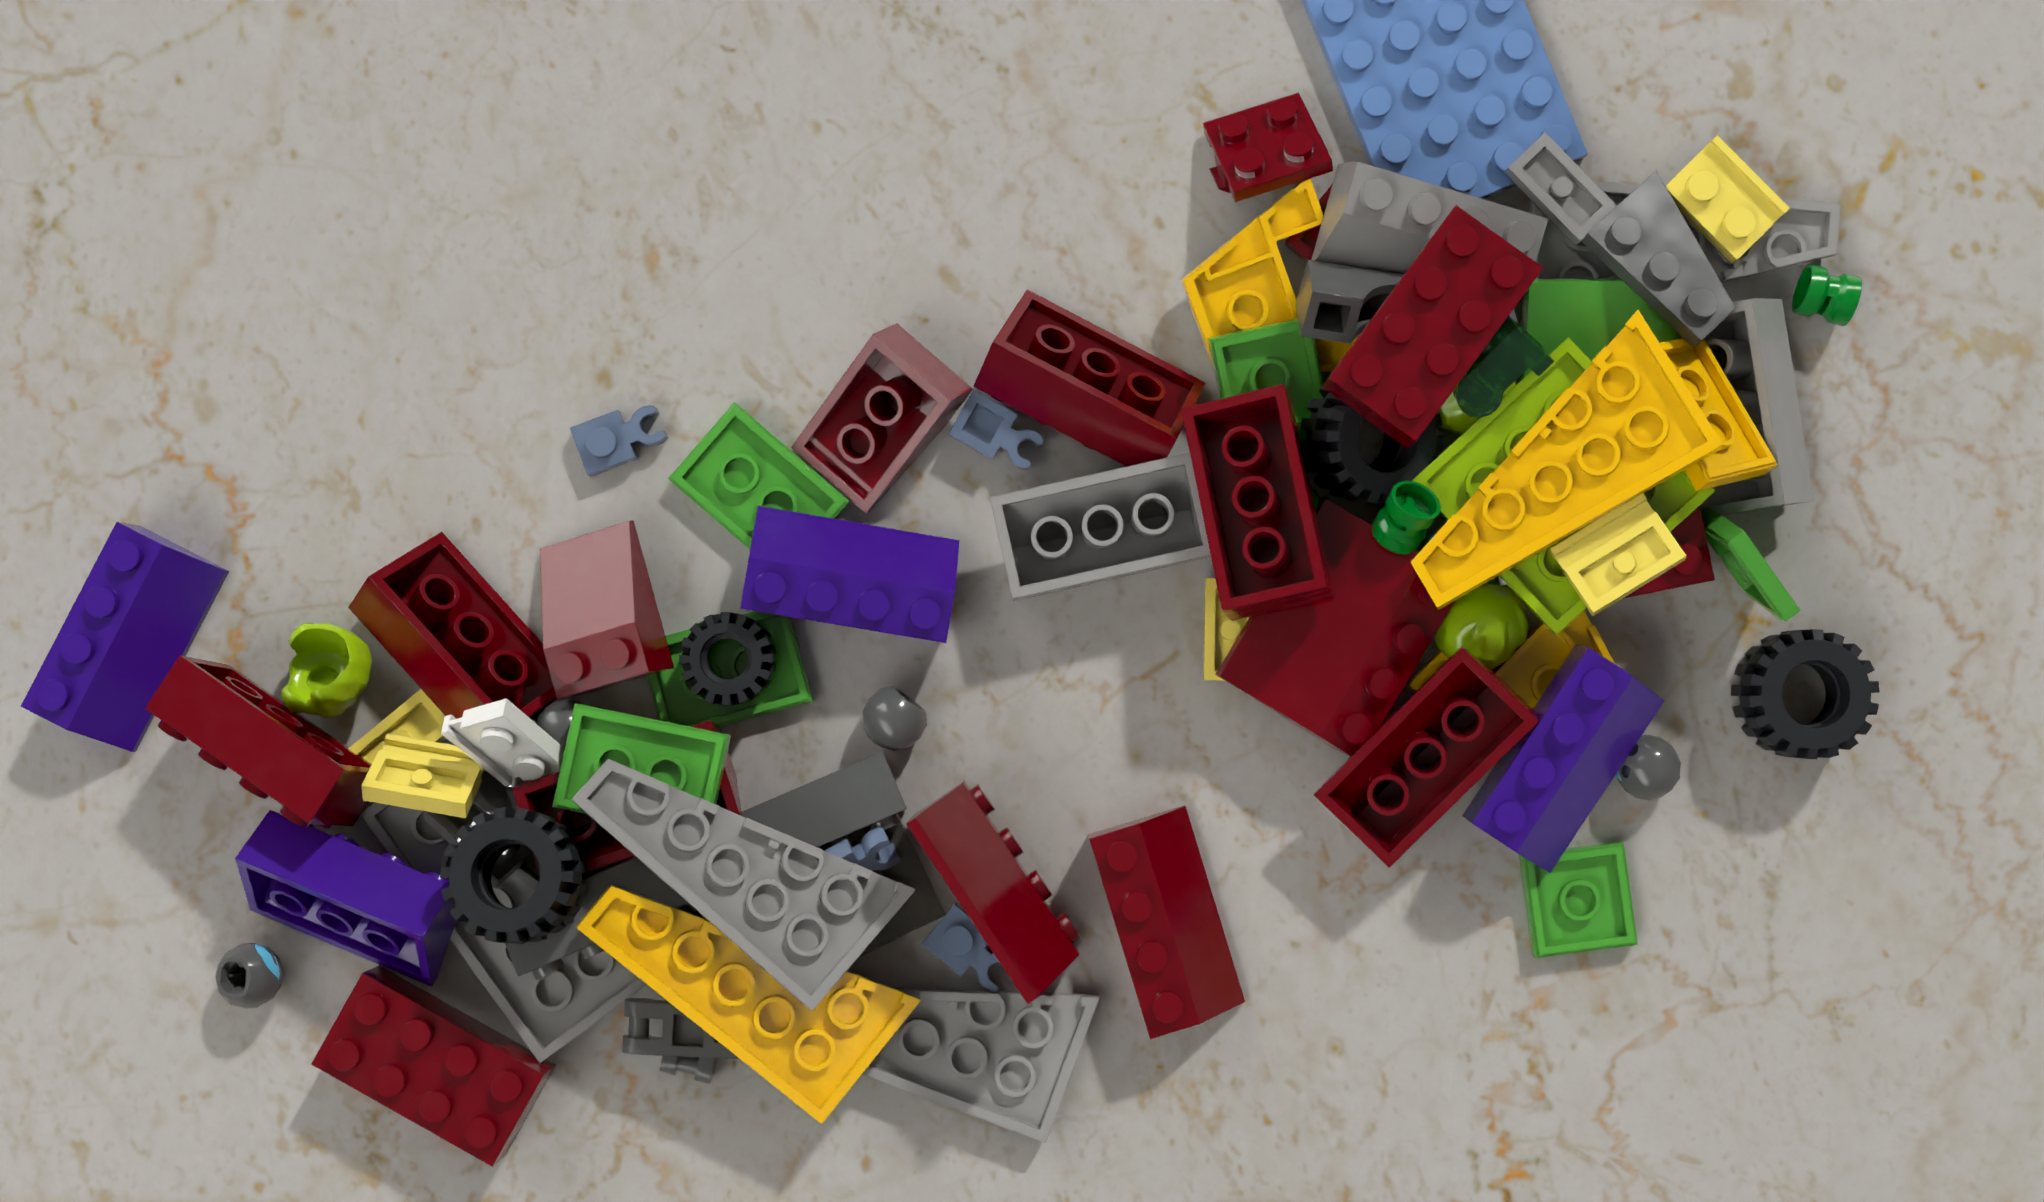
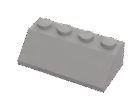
[1311,161,1548,274]
[1678,298,1814,515]
[990,453,1211,602]

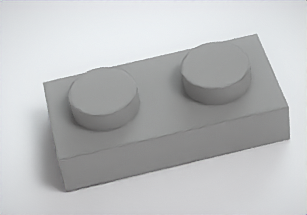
[1504,132,1617,245]

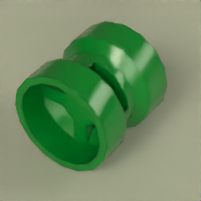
[1791,264,1862,326]
[1371,481,1441,555]

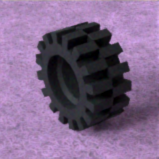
[679,612,776,705]

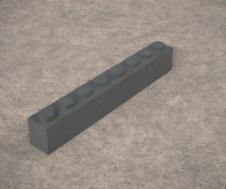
[505,751,907,980]

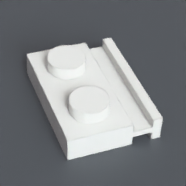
[441,698,565,786]

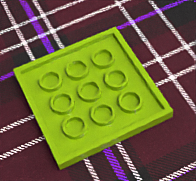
[1412,337,1715,635]

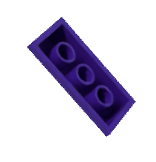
[740,506,960,643]
[21,522,229,752]
[1462,644,1664,873]
[235,810,456,987]

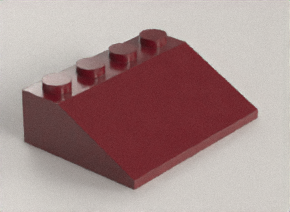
[1215,498,1456,757]
[906,781,1082,1004]

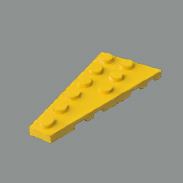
[1410,310,1723,610]
[576,884,921,1124]

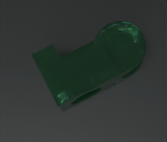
[1452,316,1554,418]

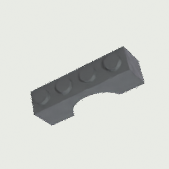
[1296,260,1518,366]

